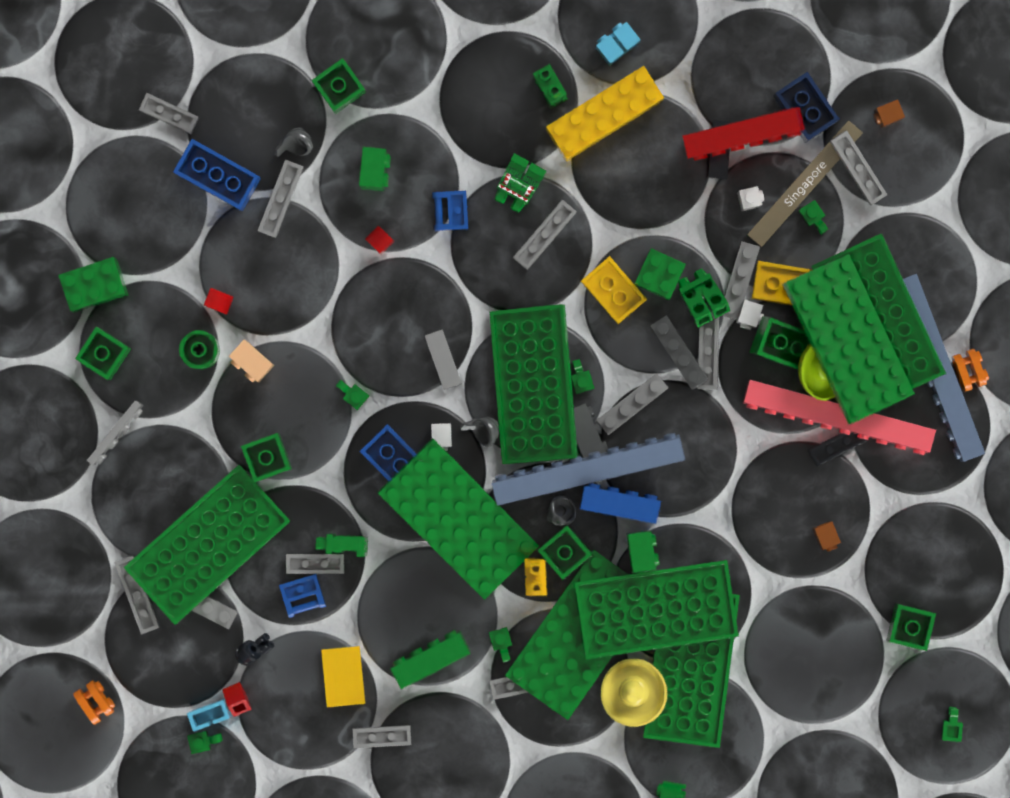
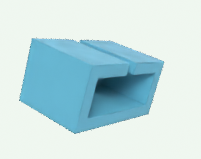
[596,22,641,66]
[187,698,232,732]

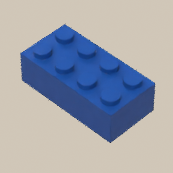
[173,139,261,212]
[360,424,417,481]
[579,483,661,524]

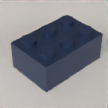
[773,72,840,143]

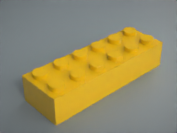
[546,66,664,161]

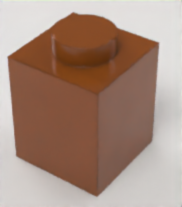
[873,100,905,128]
[812,521,841,552]

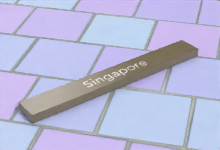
[747,120,863,247]

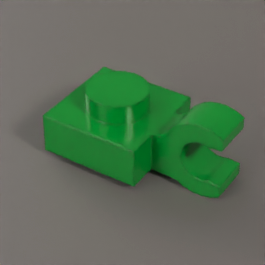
[799,200,828,235]
[571,359,595,394]
[336,380,370,411]
[489,627,512,662]
[941,707,963,742]
[187,731,223,754]

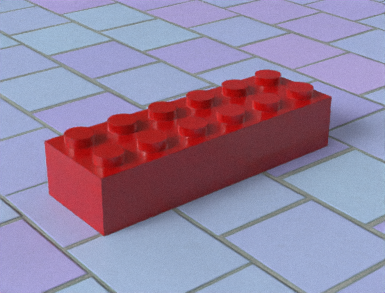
[683,107,805,161]

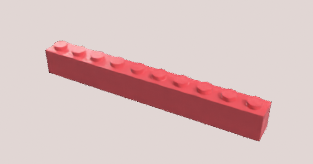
[742,380,936,455]

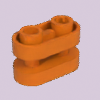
[951,348,989,392]
[73,680,115,725]

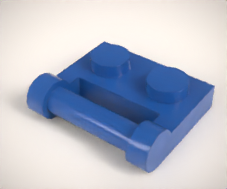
[432,190,468,231]
[279,574,326,618]

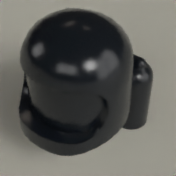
[235,633,275,666]

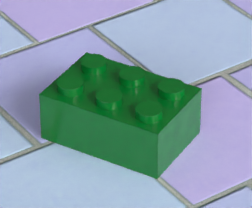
[59,257,129,313]
[750,316,810,370]

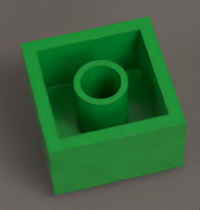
[312,58,366,114]
[359,147,391,191]
[634,248,686,300]
[75,327,132,381]
[241,433,292,482]
[538,525,593,580]
[626,530,659,573]
[886,603,936,651]

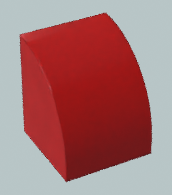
[365,226,394,255]
[204,288,234,315]
[222,682,252,717]

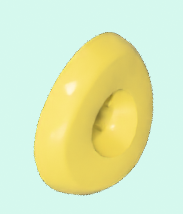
[601,658,667,727]

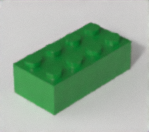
[391,629,471,689]

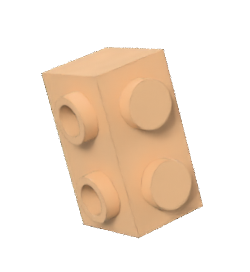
[229,339,274,382]

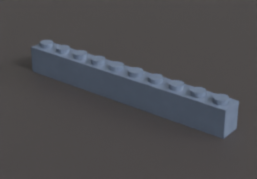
[903,274,985,462]
[492,433,685,506]

